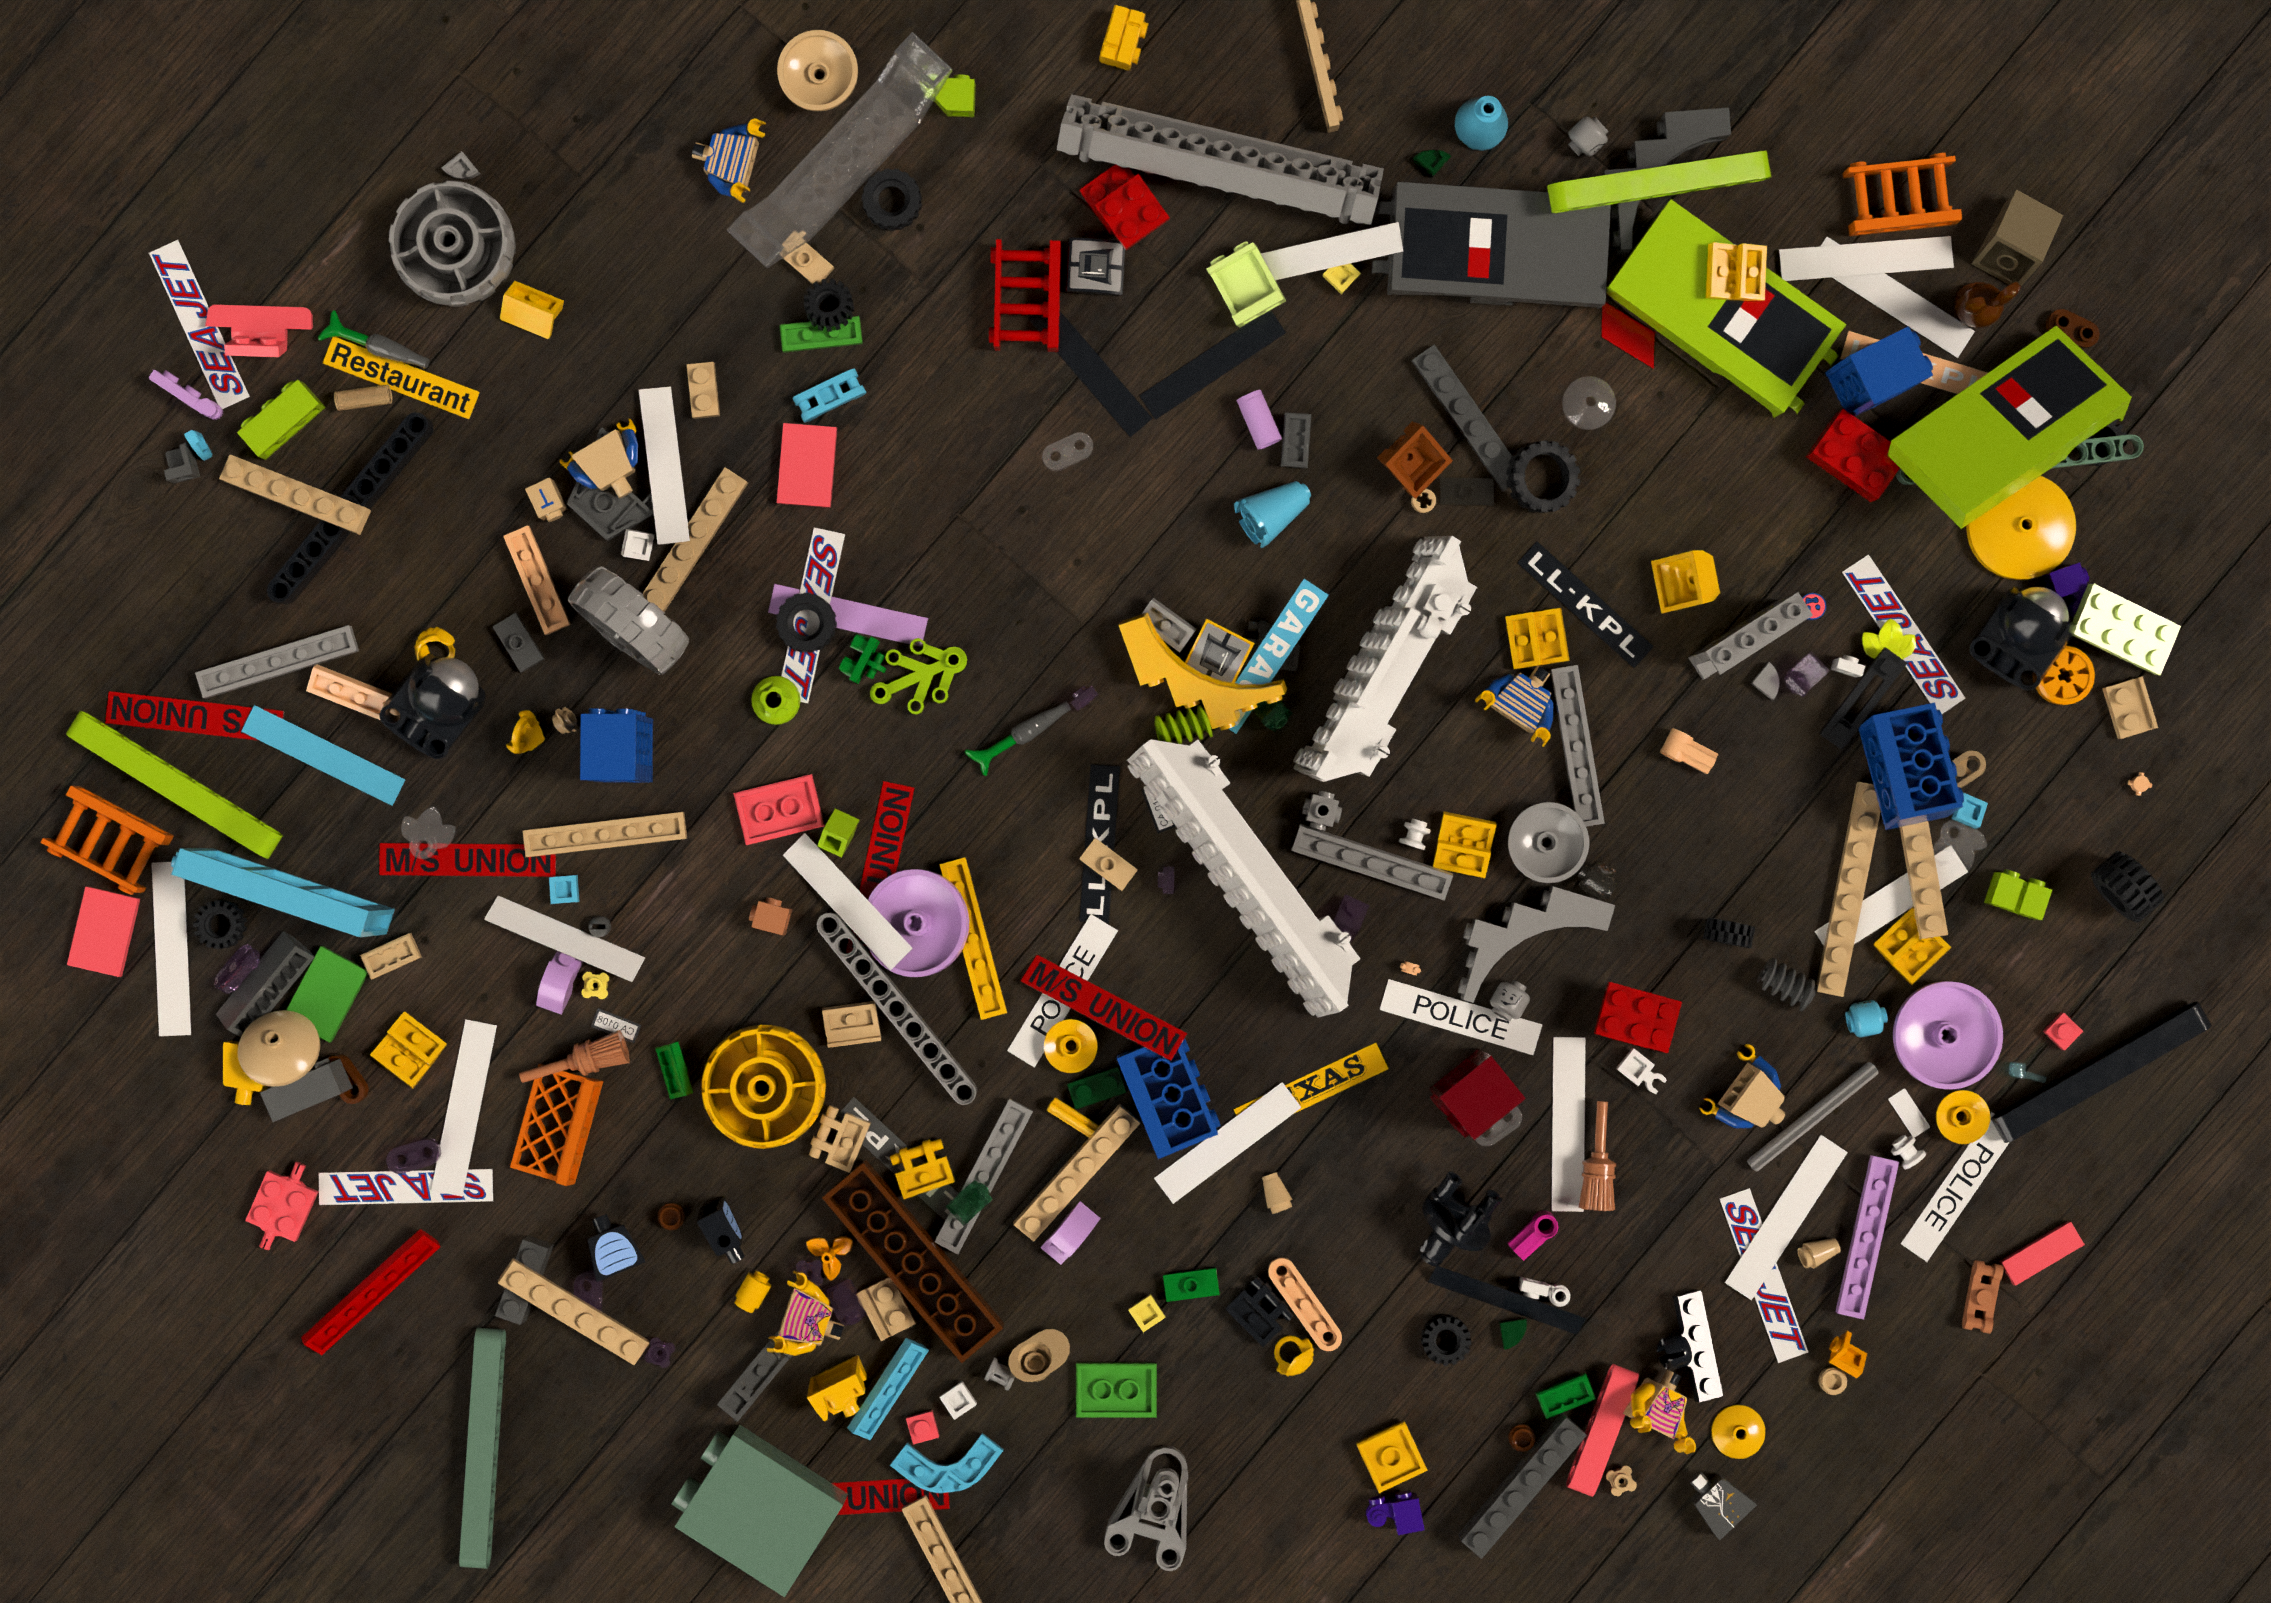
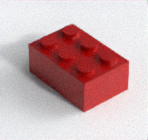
[1805,409,1900,502]

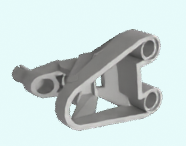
[1104,1445,1188,1571]

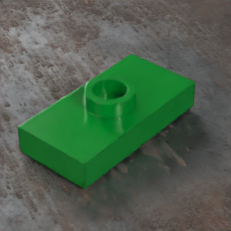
[656,1042,693,1099]
[1163,1267,1220,1302]
[1535,1372,1596,1419]

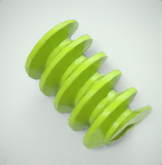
[1155,705,1213,744]

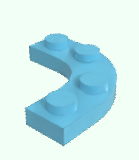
[890,1433,1004,1493]

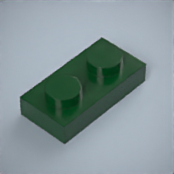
[1067,1066,1126,1109]

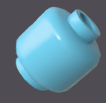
[1845,1000,1888,1038]

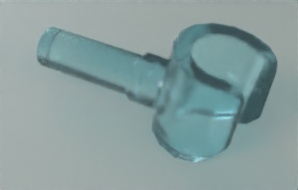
[2009,1062,2046,1083]

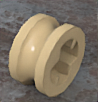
[1411,489,1436,513]

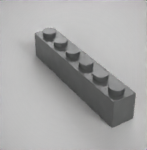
[1458,1413,1587,1559]

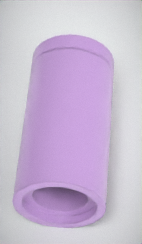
[1236,390,1282,450]

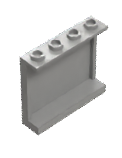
[1688,592,1813,680]

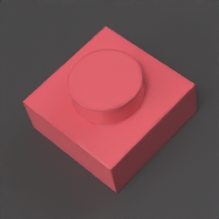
[2043,1012,2083,1050]
[906,1410,940,1445]

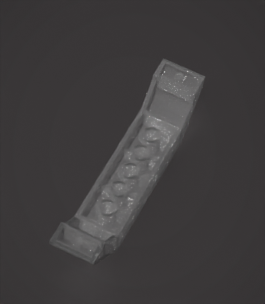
[727,32,953,268]

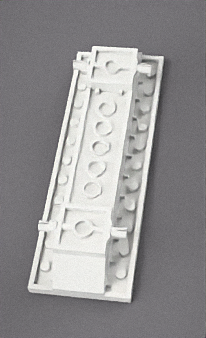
[1127,739,1360,1018]

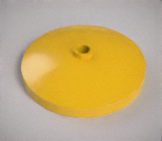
[1966,476,2076,580]

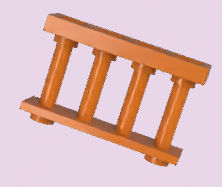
[1842,153,1962,236]
[40,786,174,895]

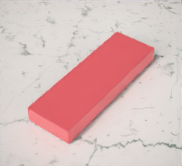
[1999,1221,2085,1286]

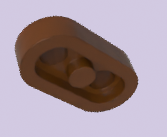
[2046,309,2100,349]
[329,1054,369,1104]

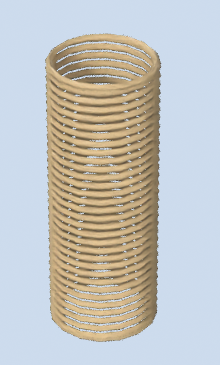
[334,384,392,411]

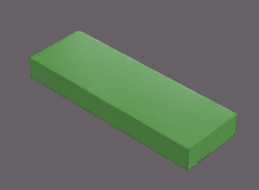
[780,316,863,353]

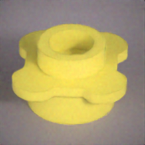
[581,972,609,999]

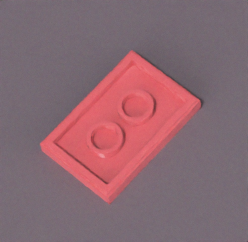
[777,423,837,508]
[733,774,825,845]
[67,886,140,977]

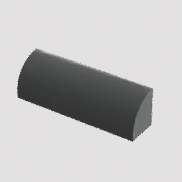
[216,931,315,1037]

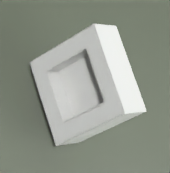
[621,529,654,561]
[1831,655,1865,677]
[939,1381,977,1420]

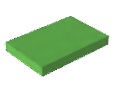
[287,946,368,1042]
[1076,1362,1157,1418]

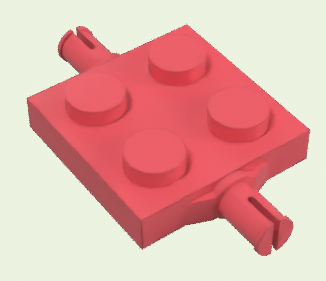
[245,1162,319,1250]

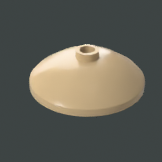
[777,30,858,111]
[237,1010,320,1087]

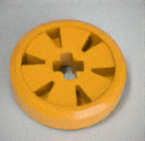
[2033,646,2095,705]

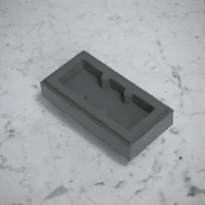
[1281,412,1311,469]
[493,613,545,673]

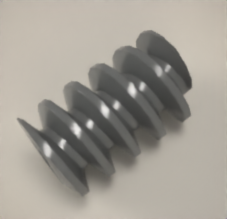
[1757,957,1818,1012]

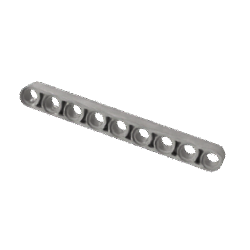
[817,913,977,1105]

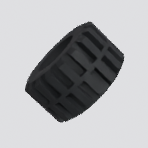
[2091,851,2165,923]

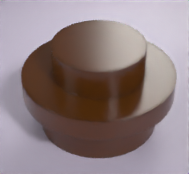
[658,1203,685,1230]
[1508,1424,1536,1452]

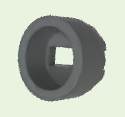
[588,916,611,937]

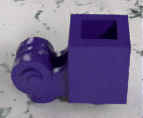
[2042,563,2089,618]
[1366,1491,1424,1535]

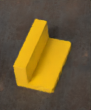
[500,281,564,339]

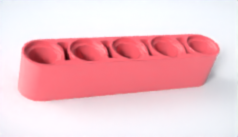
[1566,1364,1639,1497]

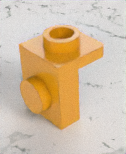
[1829,1330,1867,1378]

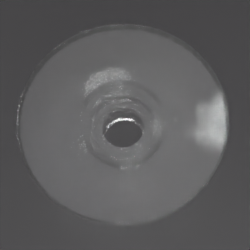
[1562,376,1616,430]

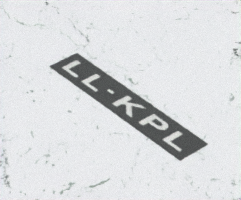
[836,1097,959,1221]

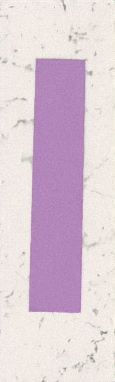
[768,584,928,647]

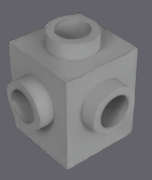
[1302,791,1342,831]

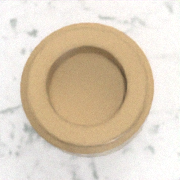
[1818,1366,1847,1395]

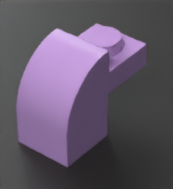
[536,951,583,1015]
[1041,1202,1100,1265]

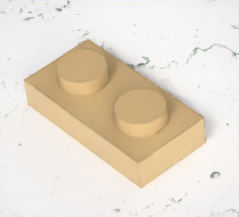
[687,362,720,419]

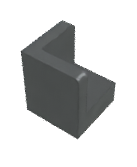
[164,443,200,484]

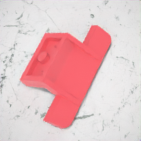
[205,305,313,357]

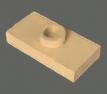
[776,232,835,285]
[1079,838,1138,891]
[360,933,422,980]

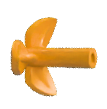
[806,1236,853,1281]

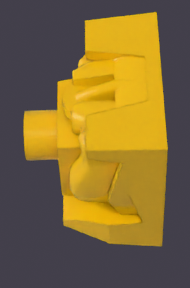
[1651,550,1720,614]
[807,1355,867,1421]

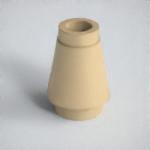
[1262,1172,1293,1214]
[1798,1238,1841,1269]

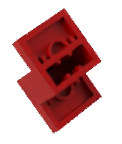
[1079,164,1170,250]
[1594,981,1682,1053]

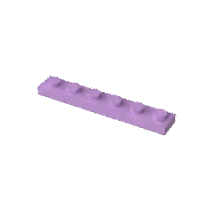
[1835,1155,1899,1319]

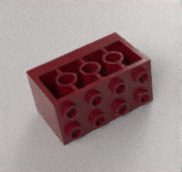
[1429,1049,1526,1140]

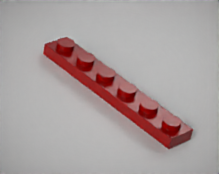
[301,1229,441,1356]

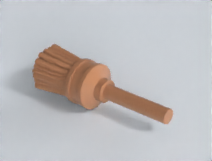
[519,1030,630,1083]
[1578,1101,1616,1211]

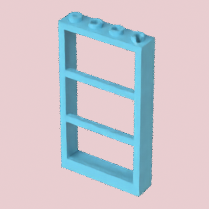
[171,848,395,937]

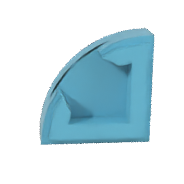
[184,430,213,461]

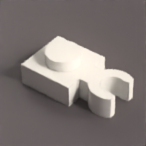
[1616,1048,1667,1094]

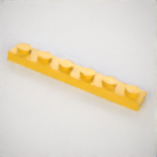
[939,857,1007,1020]

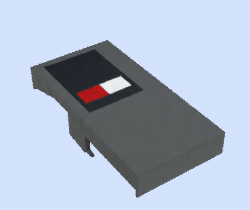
[1372,182,1611,309]

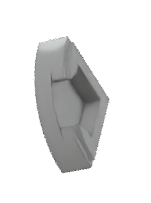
[441,151,480,180]
[1751,662,1779,700]

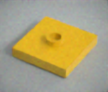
[1356,1420,1428,1493]

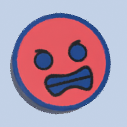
[1802,593,1826,620]

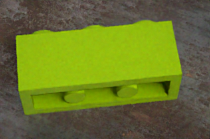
[237,380,326,460]

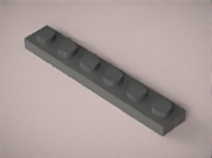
[1412,344,1526,492]

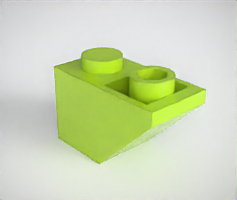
[921,73,976,117]

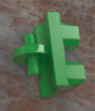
[839,634,887,684]

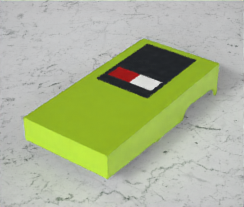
[1606,199,1846,418]
[1888,326,2132,529]

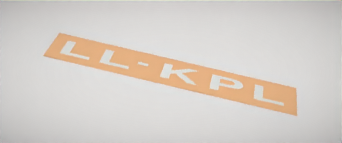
[1840,331,1988,394]

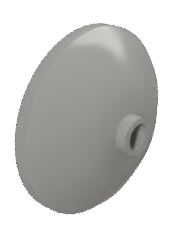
[1508,802,1589,883]

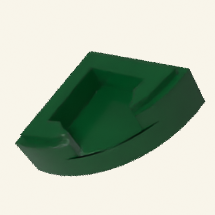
[1413,150,1451,178]
[1499,1318,1527,1350]

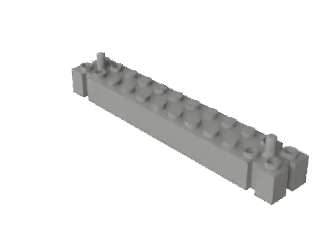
[1057,94,1384,225]

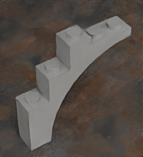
[1458,886,1615,1003]

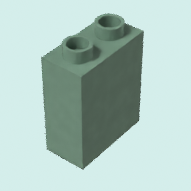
[672,1425,848,1597]

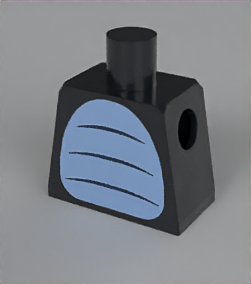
[697,1196,745,1264]
[587,1214,645,1282]

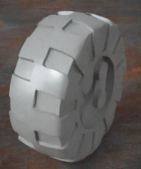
[389,180,516,307]
[568,566,689,675]

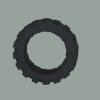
[1506,441,1580,513]

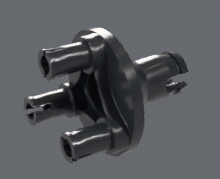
[1420,1172,1502,1266]

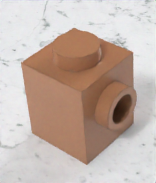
[749,897,792,935]

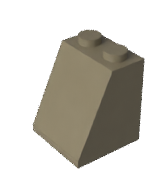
[1972,189,2063,286]

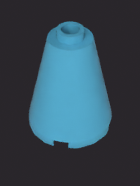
[1454,96,1508,151]
[1234,481,1311,548]

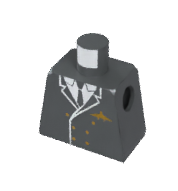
[1689,1471,1757,1540]

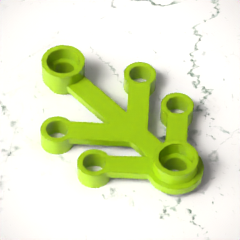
[870,638,967,715]

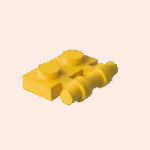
[890,1138,955,1199]

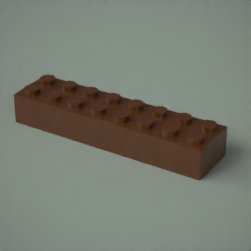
[822,1160,1004,1363]

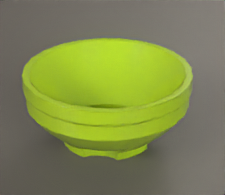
[751,676,801,725]

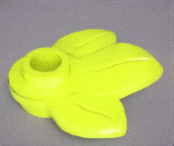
[1862,619,1916,660]

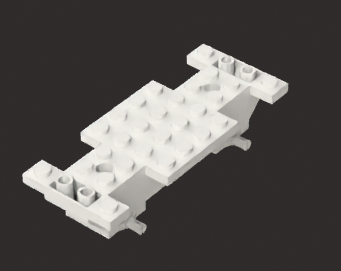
[1293,536,1477,782]

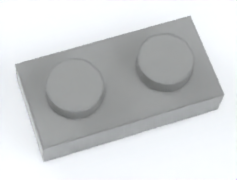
[1142,598,1196,652]

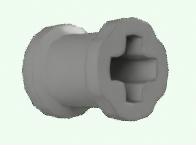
[984,1357,1015,1391]

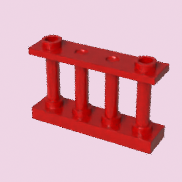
[989,239,1061,352]

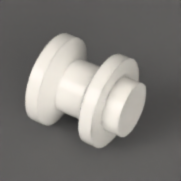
[1399,818,1431,850]
[1891,1135,1926,1169]

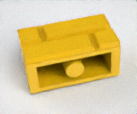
[1099,5,1149,71]

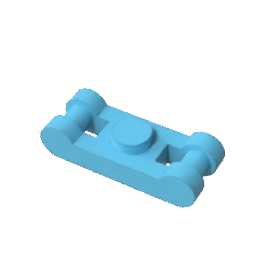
[792,369,866,423]

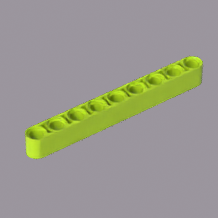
[1547,151,1771,213]
[66,711,283,859]

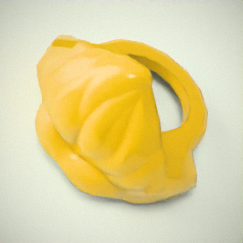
[414,627,455,661]
[506,710,545,754]
[1274,1335,1314,1376]

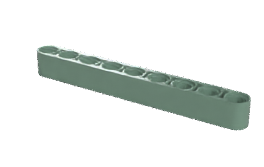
[1896,434,2144,485]
[459,1327,506,1569]

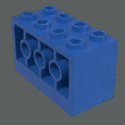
[1825,326,1933,417]
[1858,703,1964,830]
[580,709,653,783]
[1117,1038,1221,1159]

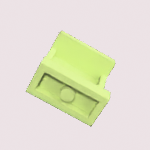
[1207,241,1286,327]

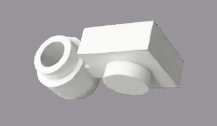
[1416,584,1460,639]
[1518,1277,1571,1307]

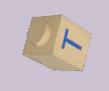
[525,478,568,522]

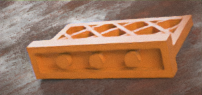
[510,1064,603,1186]

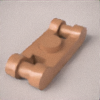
[1962,1260,2003,1334]

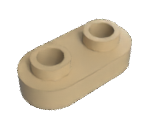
[1952,751,1986,788]

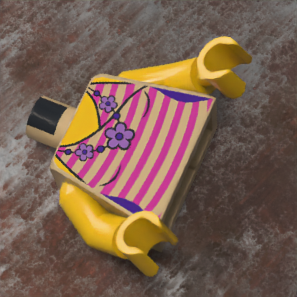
[767,1270,844,1356]
[1623,1369,1696,1454]

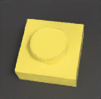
[1323,263,1361,295]
[1128,1294,1165,1332]

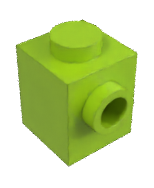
[817,809,859,858]

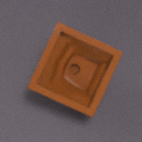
[1377,421,1453,499]

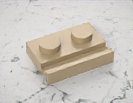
[2102,677,2158,739]
[822,1001,882,1048]
[857,1277,916,1341]

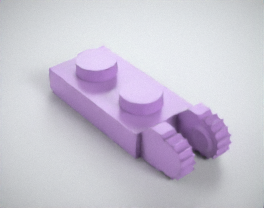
[149,370,223,420]

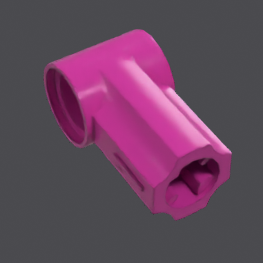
[1508,1210,1559,1261]

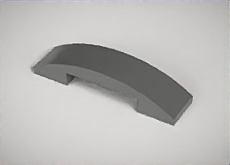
[717,1330,792,1422]

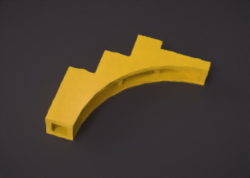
[1119,612,1287,730]

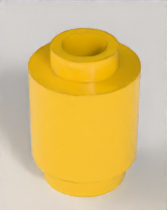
[734,1271,771,1313]

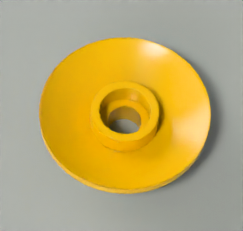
[1044,1019,1098,1073]
[1936,1090,1990,1144]
[1711,1405,1765,1459]

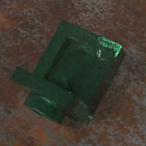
[1253,700,1293,732]
[945,1180,993,1226]

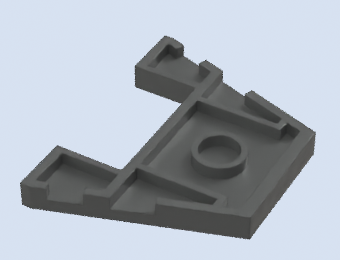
[567,428,654,541]

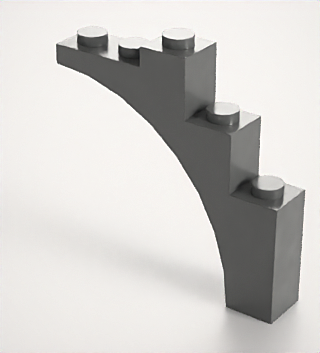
[1601,108,1731,255]

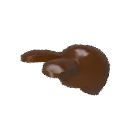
[1954,282,2021,328]

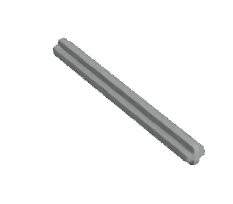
[1747,1062,1879,1172]

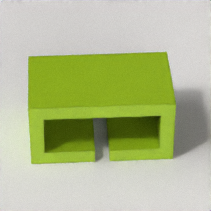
[1984,869,2052,920]

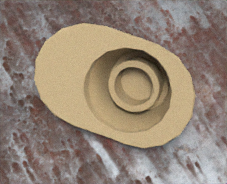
[1008,1329,1070,1382]

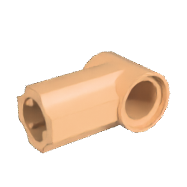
[1660,728,1718,774]

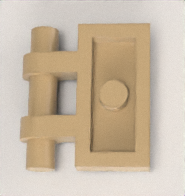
[809,1105,871,1173]

